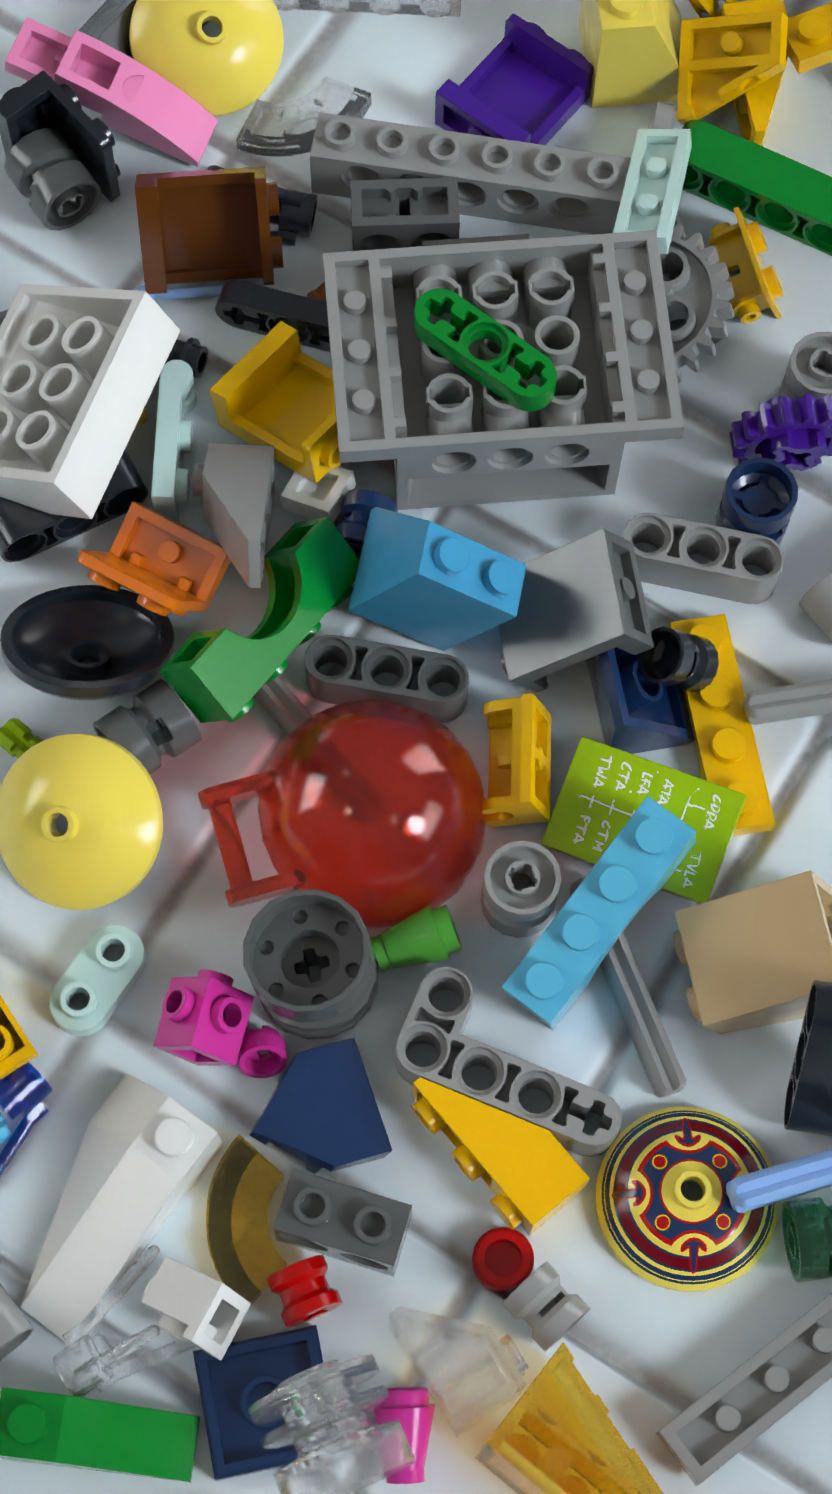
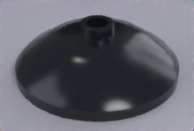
[0,585,174,700]

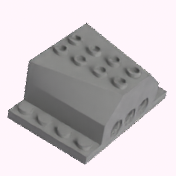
[323,230,684,510]

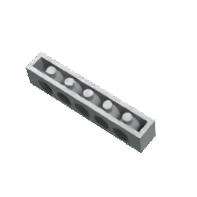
[310,112,631,234]

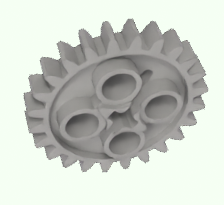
[612,223,735,383]

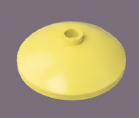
[129,0,284,117]
[0,734,163,910]

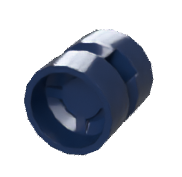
[716,457,798,545]

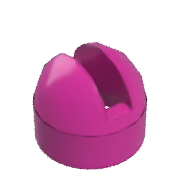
[238,1025,287,1078]

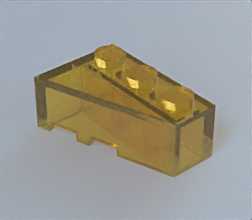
[475,1342,664,1494]

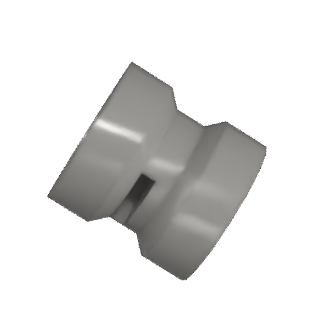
[502,1262,590,1352]

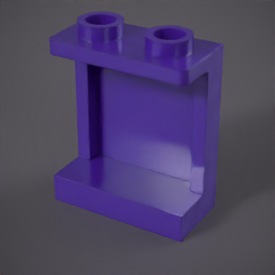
[435,14,593,145]

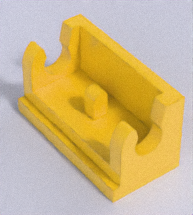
[481,693,552,828]

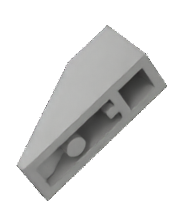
[193,443,275,588]

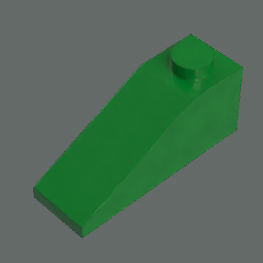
[0,1387,200,1483]

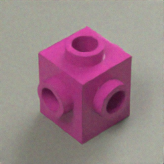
[153,970,254,1066]

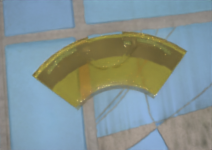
[206,1134,287,1306]

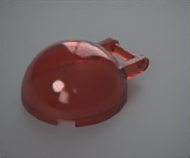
[198,699,486,929]

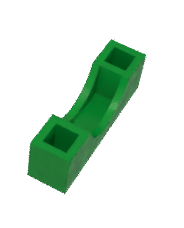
[159,516,360,723]

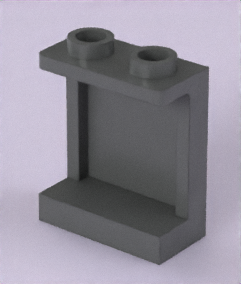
[499,528,654,692]

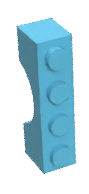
[502,796,696,1030]

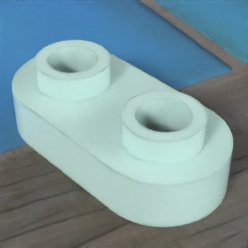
[49,925,146,1036]

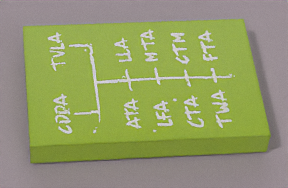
[541,736,747,904]

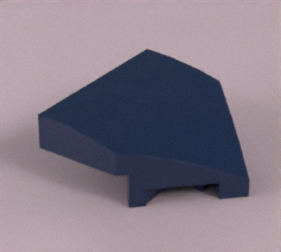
[249,1038,393,1174]

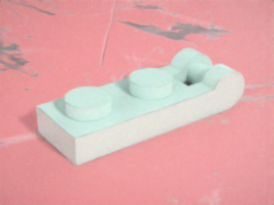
[151,360,197,522]

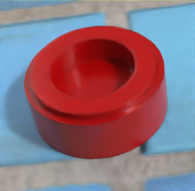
[472,1227,534,1293]

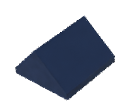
[586,647,695,754]

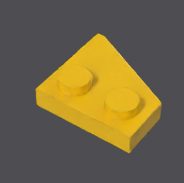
[676,10,788,125]

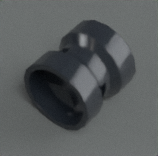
[638,627,719,692]

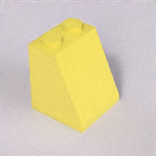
[579,0,681,108]

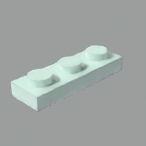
[613,129,692,254]

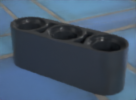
[0,449,148,563]
[784,980,832,1136]

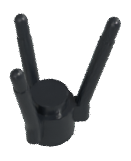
[207,165,318,246]

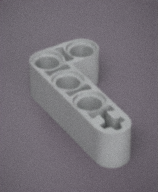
[396,966,622,1157]

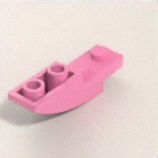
[5,17,218,167]

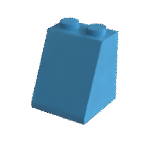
[348,507,526,651]

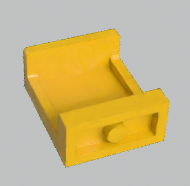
[209,321,342,484]

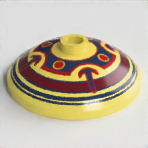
[595,1107,779,1292]

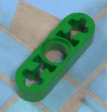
[414,288,557,412]

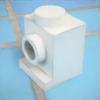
[141,1256,251,1361]

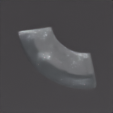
[236,76,372,157]

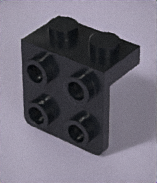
[0,70,121,202]

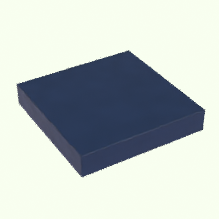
[193,1325,341,1481]

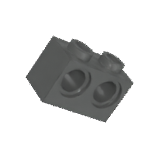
[350,177,460,251]
[273,1169,412,1277]

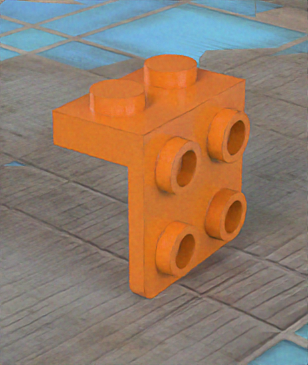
[77,502,231,617]

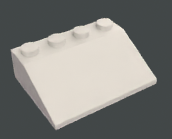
[0,284,181,519]

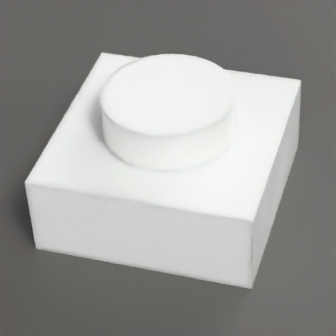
[280,466,356,523]

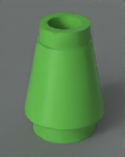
[370,904,462,971]

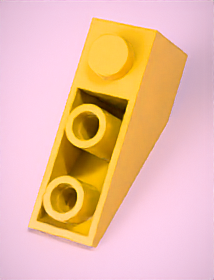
[411,1077,590,1236]

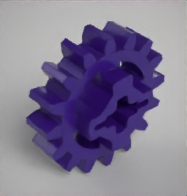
[729,394,832,471]

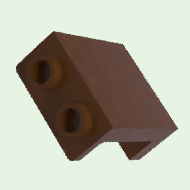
[135,166,284,294]

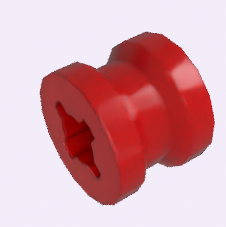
[266,1255,342,1328]

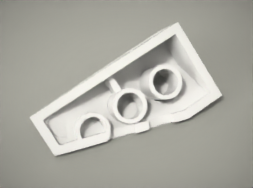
[20,1073,223,1346]

